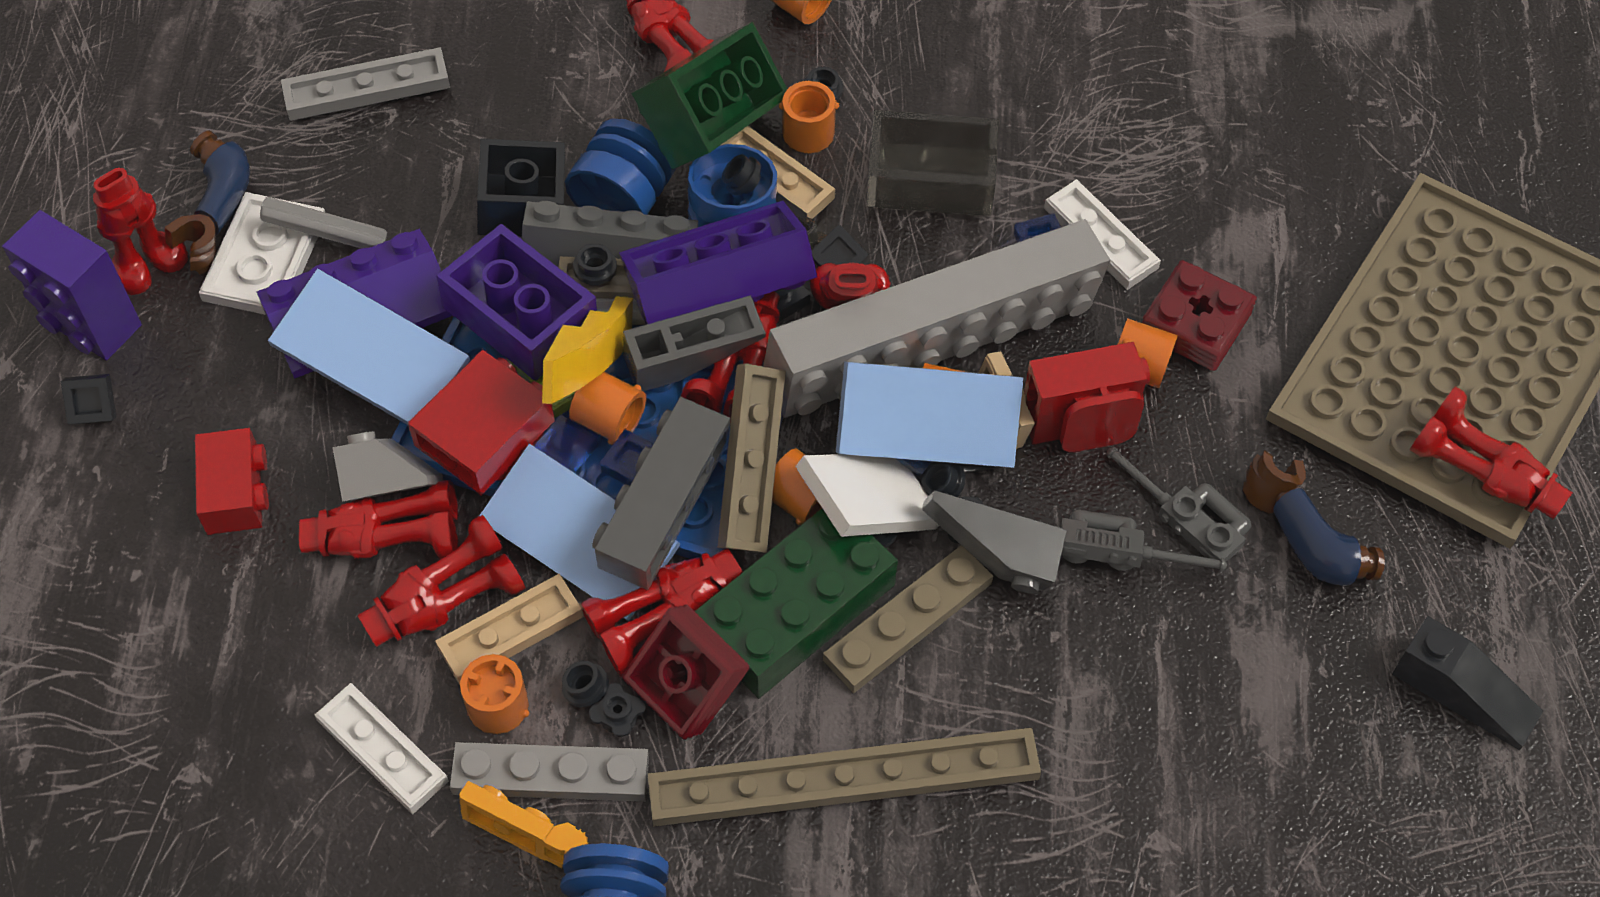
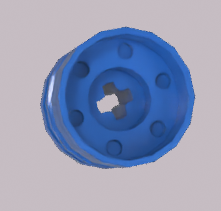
[565,118,676,215]
[688,144,777,227]
[560,843,669,897]

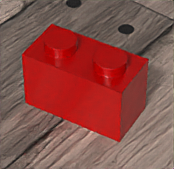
[195,428,269,535]

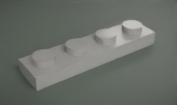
[281,47,450,121]
[450,742,649,802]

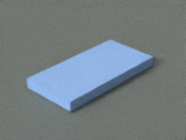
[268,268,470,425]
[836,361,1023,468]
[479,443,681,621]

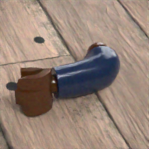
[165,130,250,275]
[1243,450,1385,586]

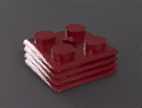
[1142,260,1257,371]
[622,605,749,740]

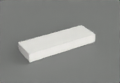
[1044,179,1161,290]
[315,683,449,815]

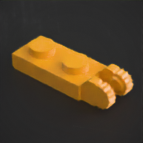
[459,781,588,868]

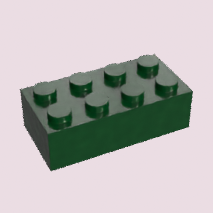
[631,22,787,169]
[695,508,898,699]

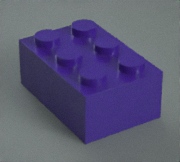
[2,210,142,361]
[436,224,597,381]

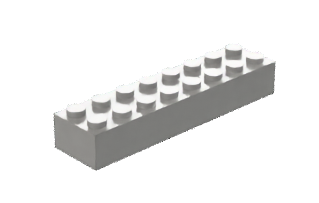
[763,219,1110,418]

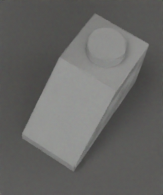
[332,431,443,502]

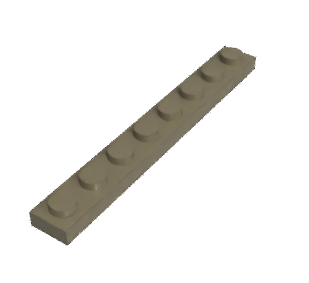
[648,728,1041,827]

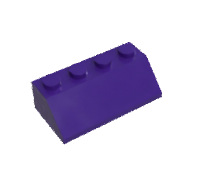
[619,200,817,325]
[256,228,453,379]

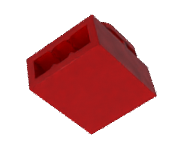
[1024,342,1150,452]
[408,350,555,495]

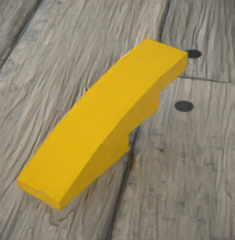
[542,296,633,404]

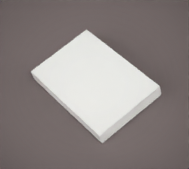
[199,192,325,315]
[795,454,939,537]

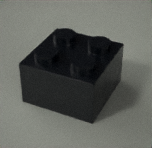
[477,138,565,237]

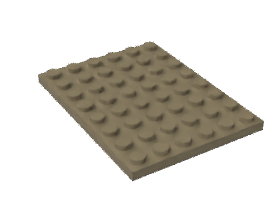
[1266,173,1600,549]

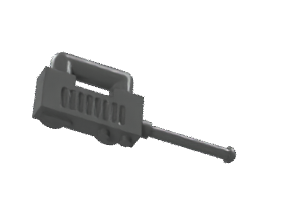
[1107,447,1251,561]
[1061,510,1227,572]

